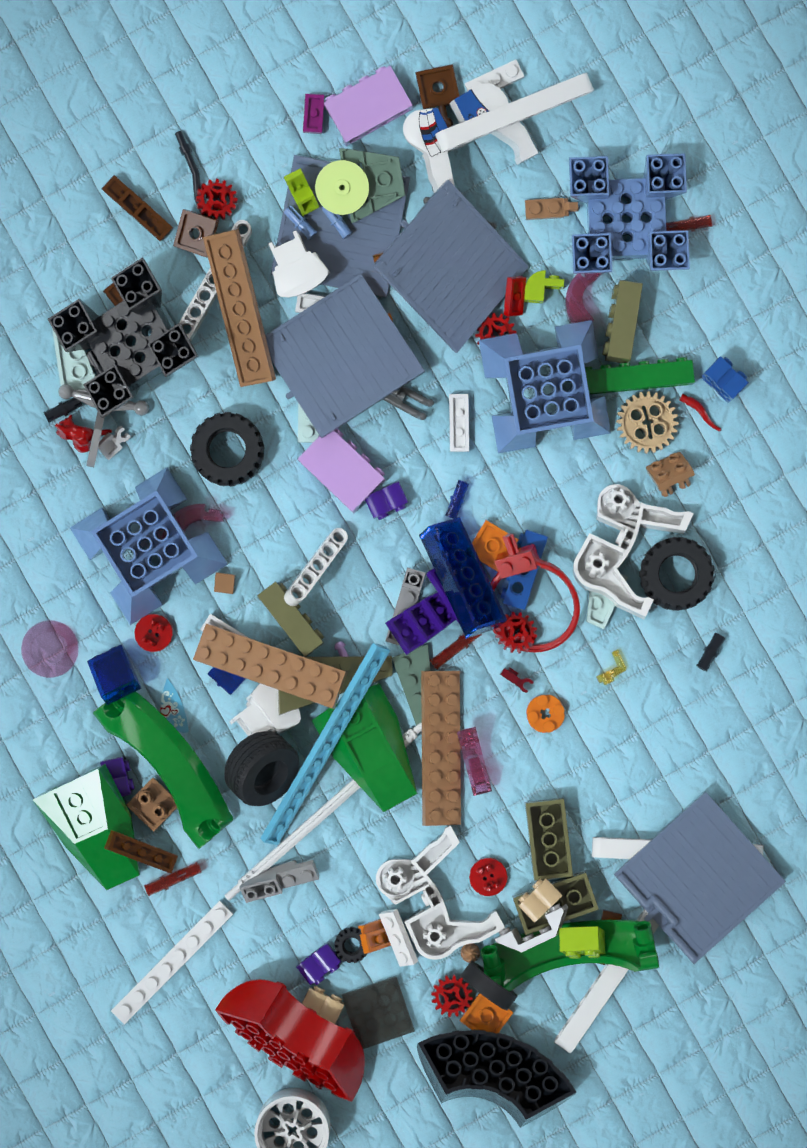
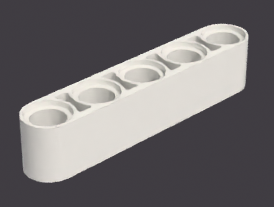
[284,528,348,606]

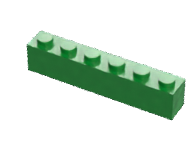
[585,357,695,395]

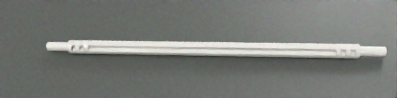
[224,723,422,901]

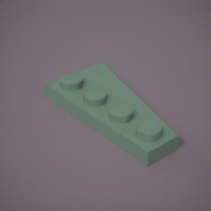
[392,645,430,726]

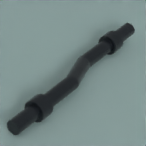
[175,131,217,234]

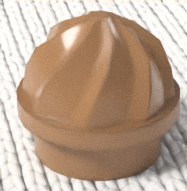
[461,943,480,963]

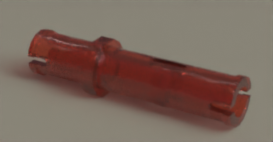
[666,215,712,232]
[430,631,482,670]
[144,862,202,896]

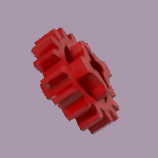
[196,178,238,220]
[475,313,517,345]
[495,612,537,654]
[431,974,473,1017]

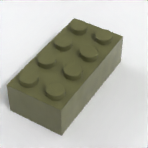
[602,280,643,363]
[257,581,324,657]
[525,798,573,881]
[512,871,599,935]

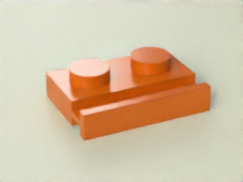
[358,919,391,954]

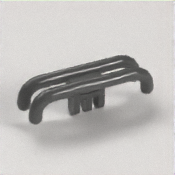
[382,386,434,420]

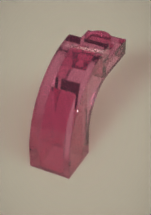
[564,273,603,324]
[162,504,225,539]
[457,727,492,796]

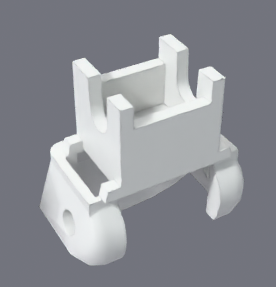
[269,231,330,298]
[229,684,301,736]

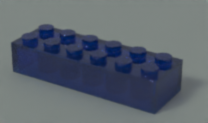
[419,517,507,639]

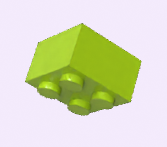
[559,926,605,959]

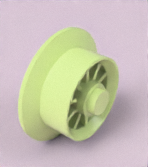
[315,160,369,215]

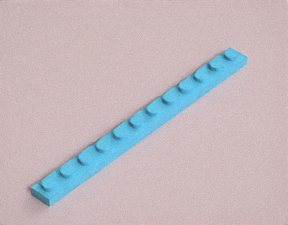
[260,643,390,845]

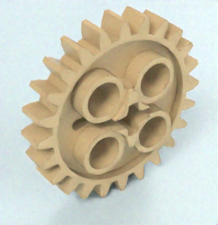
[616,391,679,454]

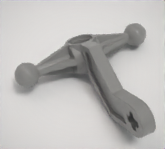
[58,384,149,468]

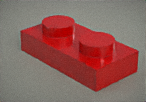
[503,276,526,317]

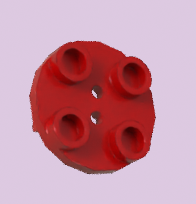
[134,614,173,652]
[469,858,508,896]

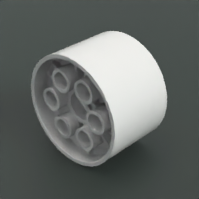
[254,1088,330,1148]

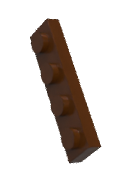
[104,830,178,874]

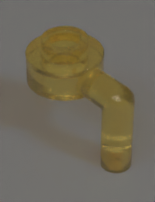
[596,650,626,685]

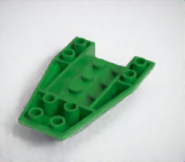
[312,683,418,812]

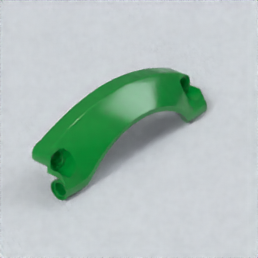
[93,687,233,850]
[481,920,659,991]

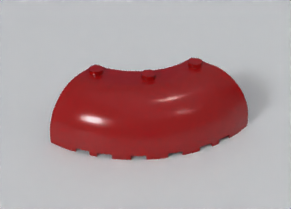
[215,979,365,1102]

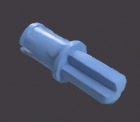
[284,205,317,240]
[322,207,353,239]

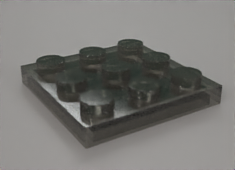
[342,976,415,1049]

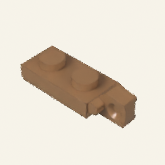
[525,198,578,220]

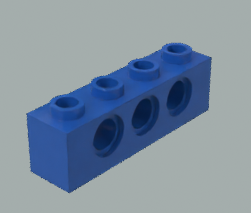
[500,530,548,610]

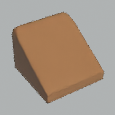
[214,572,236,594]

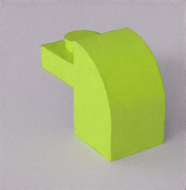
[284,168,319,216]
[524,270,564,304]

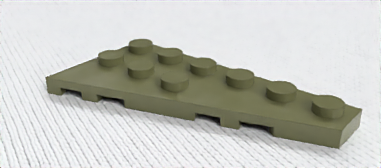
[278,656,393,715]

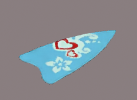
[160,678,189,733]

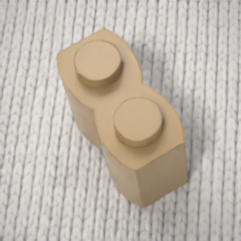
[518,878,563,923]
[302,985,344,1024]

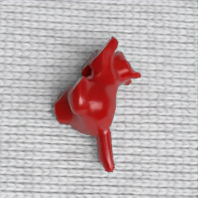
[55,415,112,453]

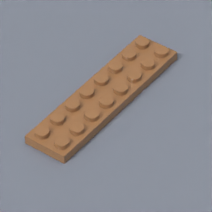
[203,229,276,387]
[193,624,348,709]
[421,671,461,826]

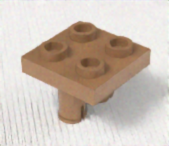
[646,452,695,497]
[126,777,177,832]

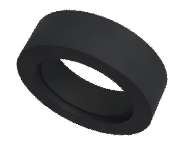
[461,961,518,1011]

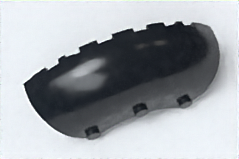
[417,1030,577,1128]

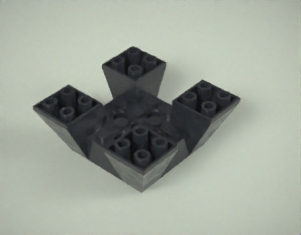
[48,257,199,418]

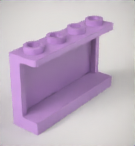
[324,66,413,146]
[298,429,386,513]

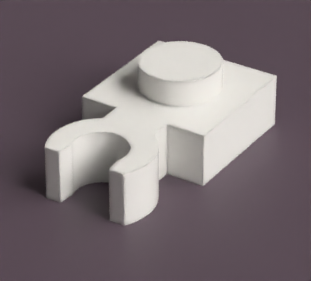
[98,426,131,460]

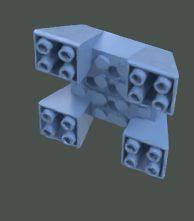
[569,153,690,274]
[479,320,611,453]
[70,467,228,625]

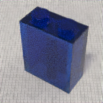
[87,644,142,705]

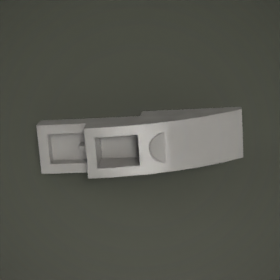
[239,860,320,903]

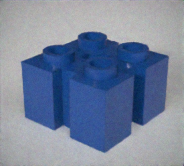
[700,356,749,403]

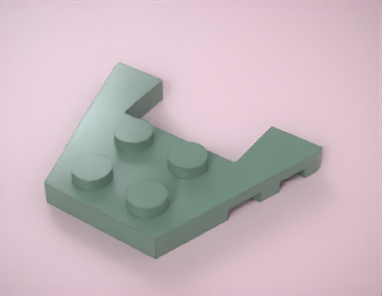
[339,148,405,223]

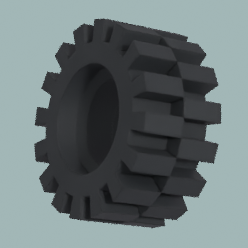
[334,927,367,963]

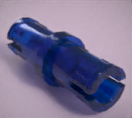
[445,480,469,520]

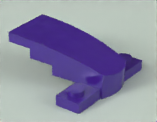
[385,563,485,655]

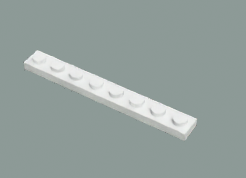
[111,901,233,1024]

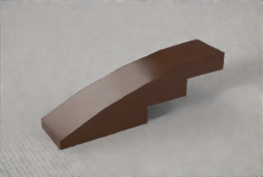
[101,175,173,241]

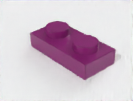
[303,94,325,134]

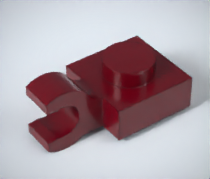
[500,667,534,693]

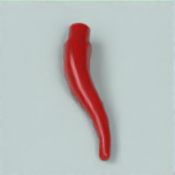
[679,393,721,431]

